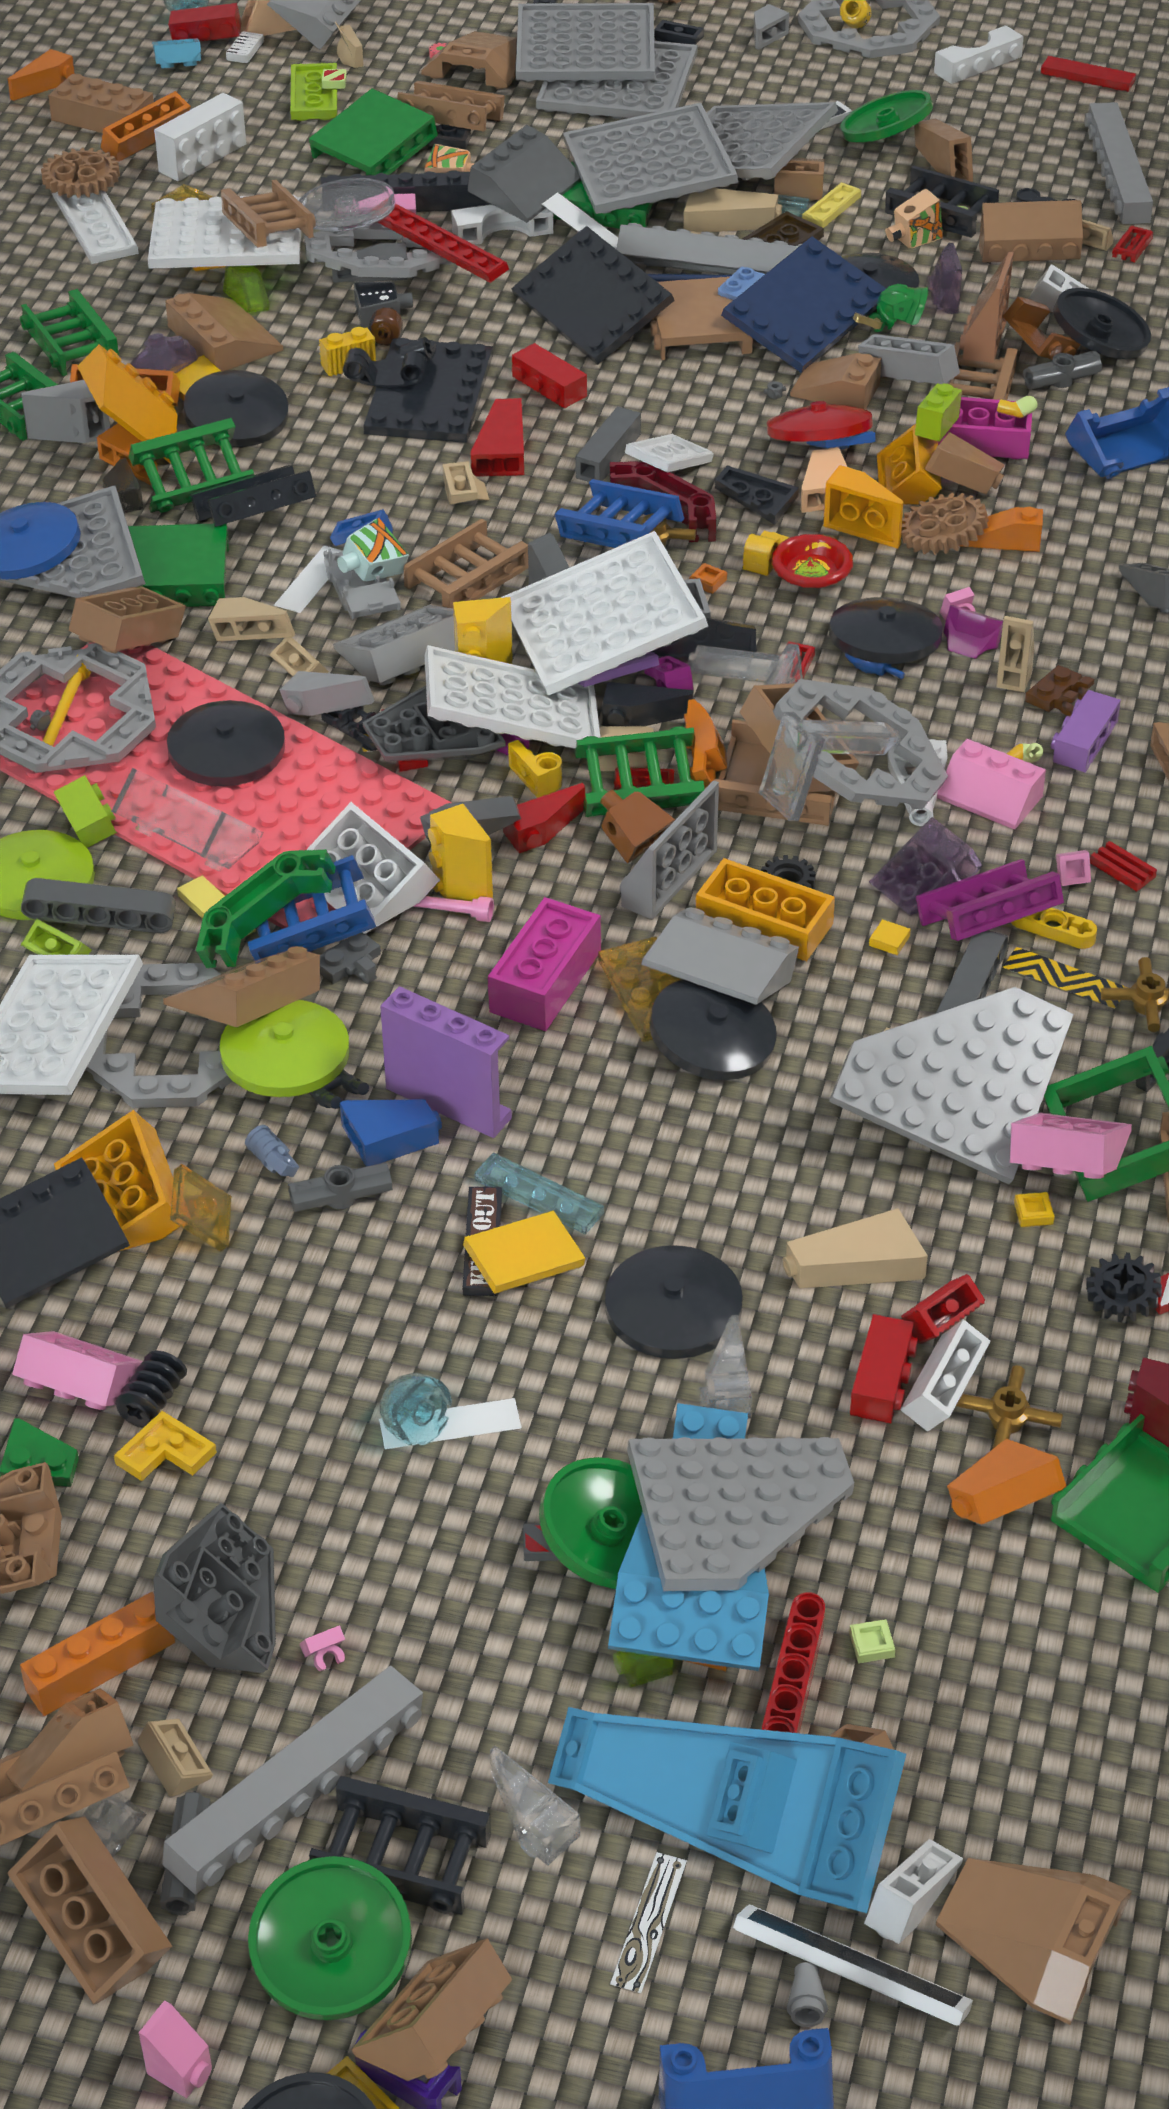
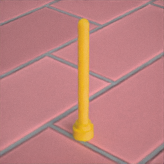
[42,655,92,747]

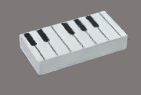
[226,31,264,63]

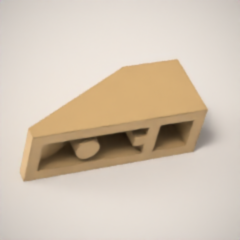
[208,597,295,641]
[997,616,1034,693]

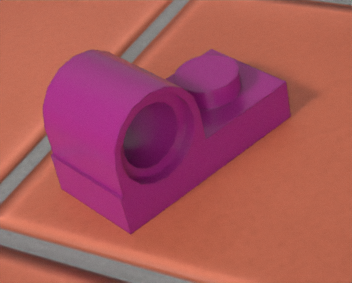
[644,656,694,690]

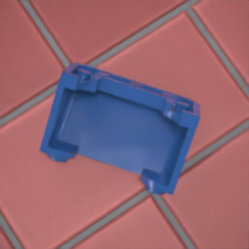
[1065,387,1169,479]
[659,2028,834,2109]

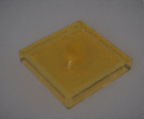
[170,1164,232,1252]

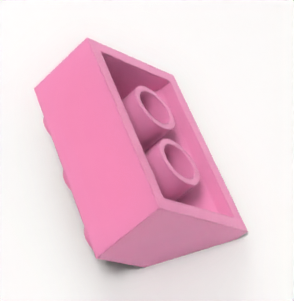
[937,739,1046,830]
[1010,1113,1132,1179]
[12,1331,143,1410]

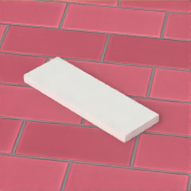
[50,189,139,264]

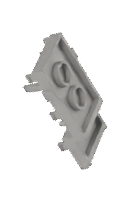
[323,549,401,619]

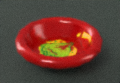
[772,534,853,588]

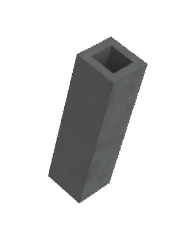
[575,406,641,482]

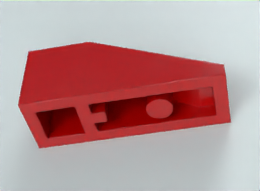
[503,783,585,853]

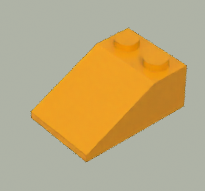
[823,465,903,549]

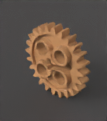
[41,147,120,198]
[901,493,989,555]

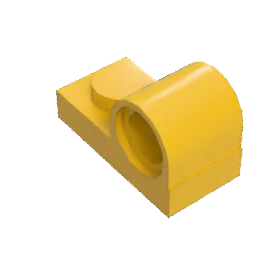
[743,530,789,576]
[508,740,562,798]

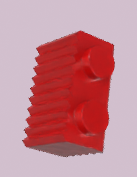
[901,1274,985,1344]

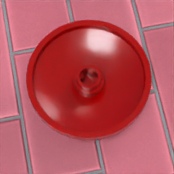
[767,401,873,442]

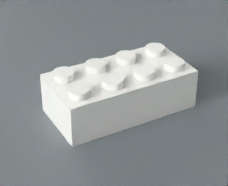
[154,93,246,182]

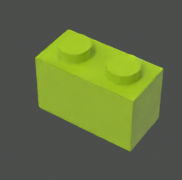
[915,383,962,442]
[54,775,117,848]

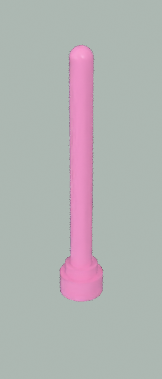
[414,896,494,922]

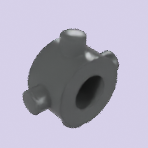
[764,381,786,399]
[30,710,51,731]

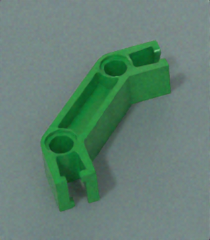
[196,849,336,968]

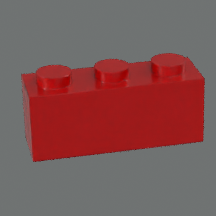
[168,3,242,41]
[512,343,587,409]
[850,1314,919,1424]

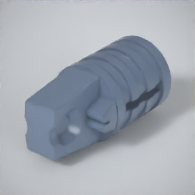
[245,1125,300,1177]

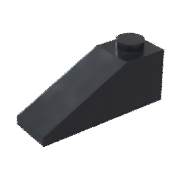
[602,682,694,727]

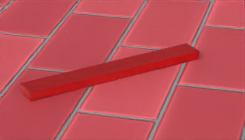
[372,201,509,283]

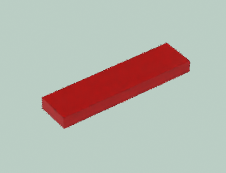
[1041,56,1136,92]

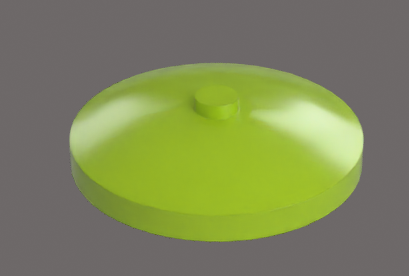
[0,830,95,920]
[220,1000,349,1097]

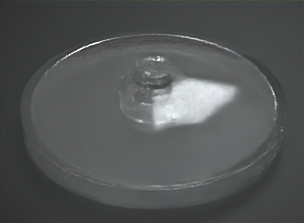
[299,178,396,232]

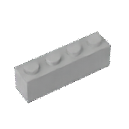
[858,334,960,385]

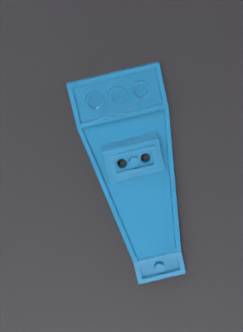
[608,1403,769,1671]
[548,1707,906,1913]

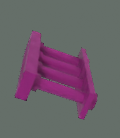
[916,859,1064,941]

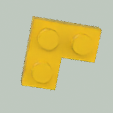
[114,1411,217,1481]

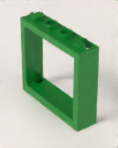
[1044,1046,1169,1202]

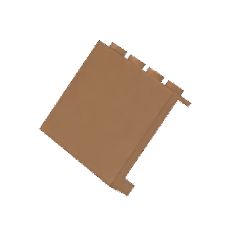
[650,277,753,360]
[714,719,848,826]
[0,1748,130,1846]

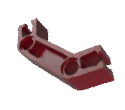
[610,461,716,542]

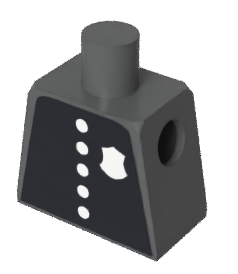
[353,281,413,328]

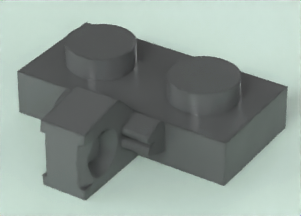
[320,932,381,984]

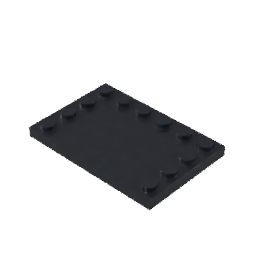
[511,226,675,365]
[363,338,493,443]

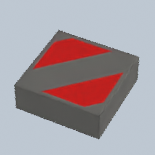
[523,1524,560,1561]

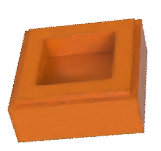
[689,563,727,594]

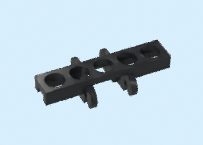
[321,706,377,751]

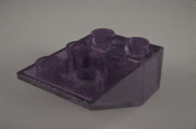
[869,817,983,916]

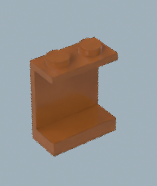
[1002,296,1081,360]

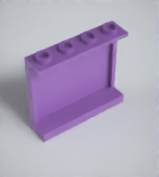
[380,986,512,1138]

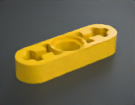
[1011,907,1097,949]

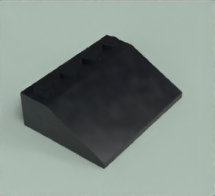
[0,1157,130,1309]

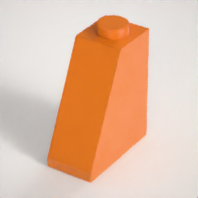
[947,1439,1066,1525]

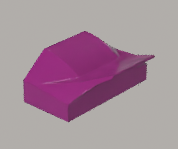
[943,605,1003,659]

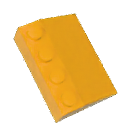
[77,345,178,464]
[54,1110,189,1252]

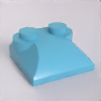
[152,38,201,68]

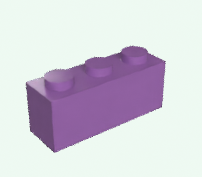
[1051,690,1121,773]

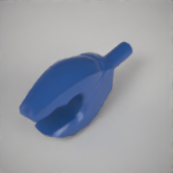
[845,653,905,679]

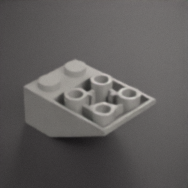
[21,380,110,443]

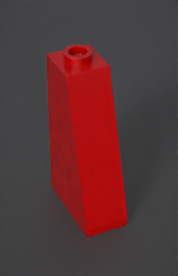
[471,398,525,477]

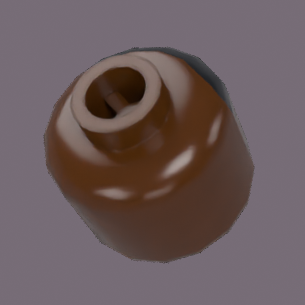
[368,307,403,346]

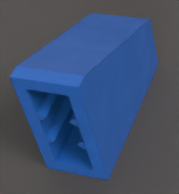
[340,1099,442,1167]

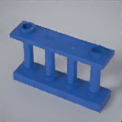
[555,479,684,548]
[248,855,377,960]

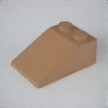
[790,353,882,409]

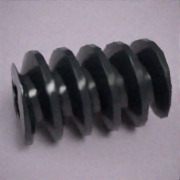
[115,1350,187,1428]

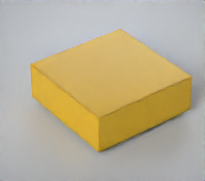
[869,919,911,956]
[1014,1192,1055,1227]

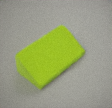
[21,919,92,955]

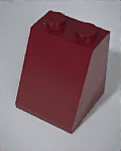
[1124,1357,1169,1447]

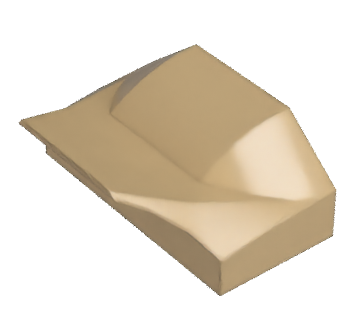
[335,22,364,68]
[443,461,489,505]

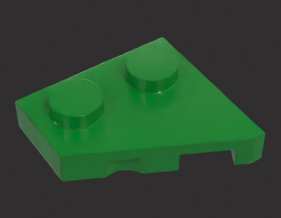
[0,1418,79,1487]

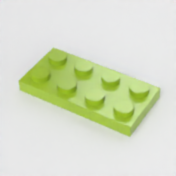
[290,63,338,121]

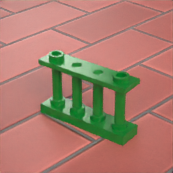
[20,289,119,376]
[0,351,58,441]
[129,418,254,513]
[575,726,705,817]

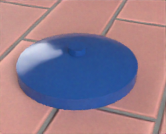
[0,502,81,580]

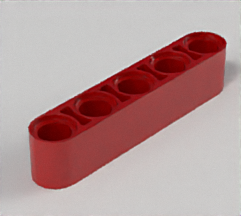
[762,1592,825,1733]

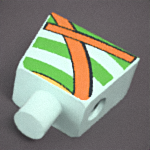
[337,518,409,582]

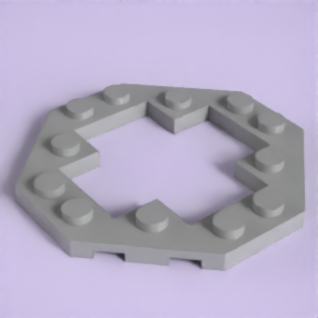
[798,0,940,58]
[304,219,454,278]
[0,643,156,773]
[773,679,948,810]
[86,963,233,1108]

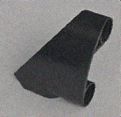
[343,337,437,388]

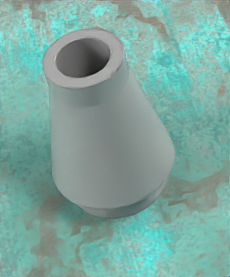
[787,1962,828,2027]

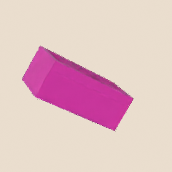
[488,897,601,1031]

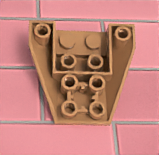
[421,31,517,89]
[0,1462,62,1594]
[936,1858,1132,2025]

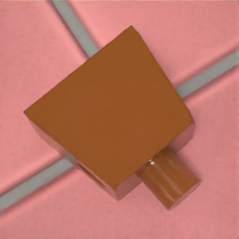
[600,789,675,863]

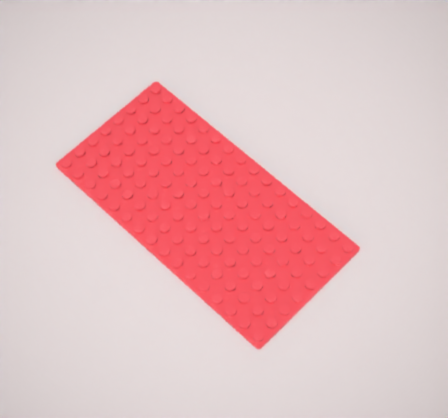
[0,642,452,929]

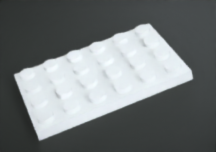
[425,645,601,749]
[0,955,143,1095]

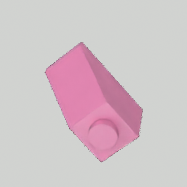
[139,2000,212,2099]

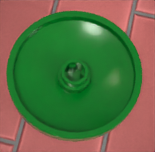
[840,90,933,142]
[539,1457,643,1589]
[248,1856,412,2020]

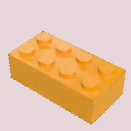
[696,858,835,962]

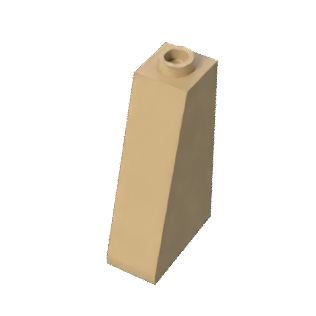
[684,188,782,232]
[783,1208,928,1288]

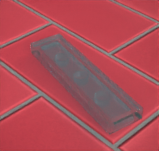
[474,1152,604,1235]

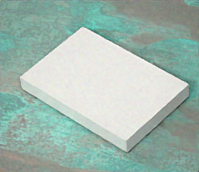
[625,434,714,472]

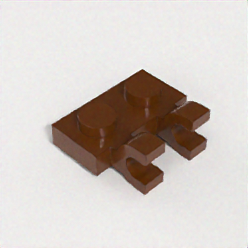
[1025,665,1095,716]

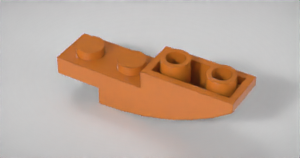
[684,699,727,789]

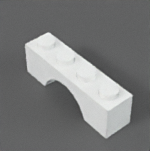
[934,26,1024,84]
[451,205,553,245]

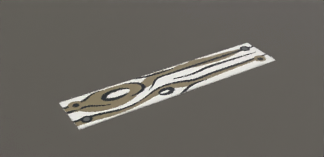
[610,1852,687,1993]

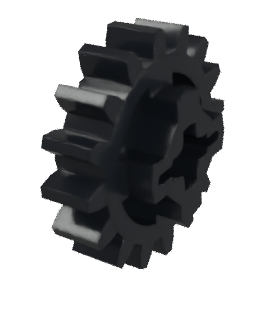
[1086,1252,1162,1323]

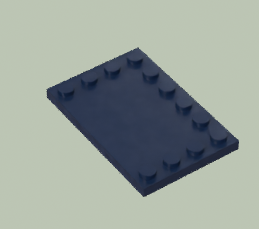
[721,236,886,372]

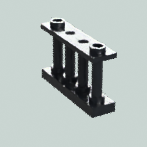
[885,166,999,238]
[190,465,317,527]
[309,1776,491,1915]

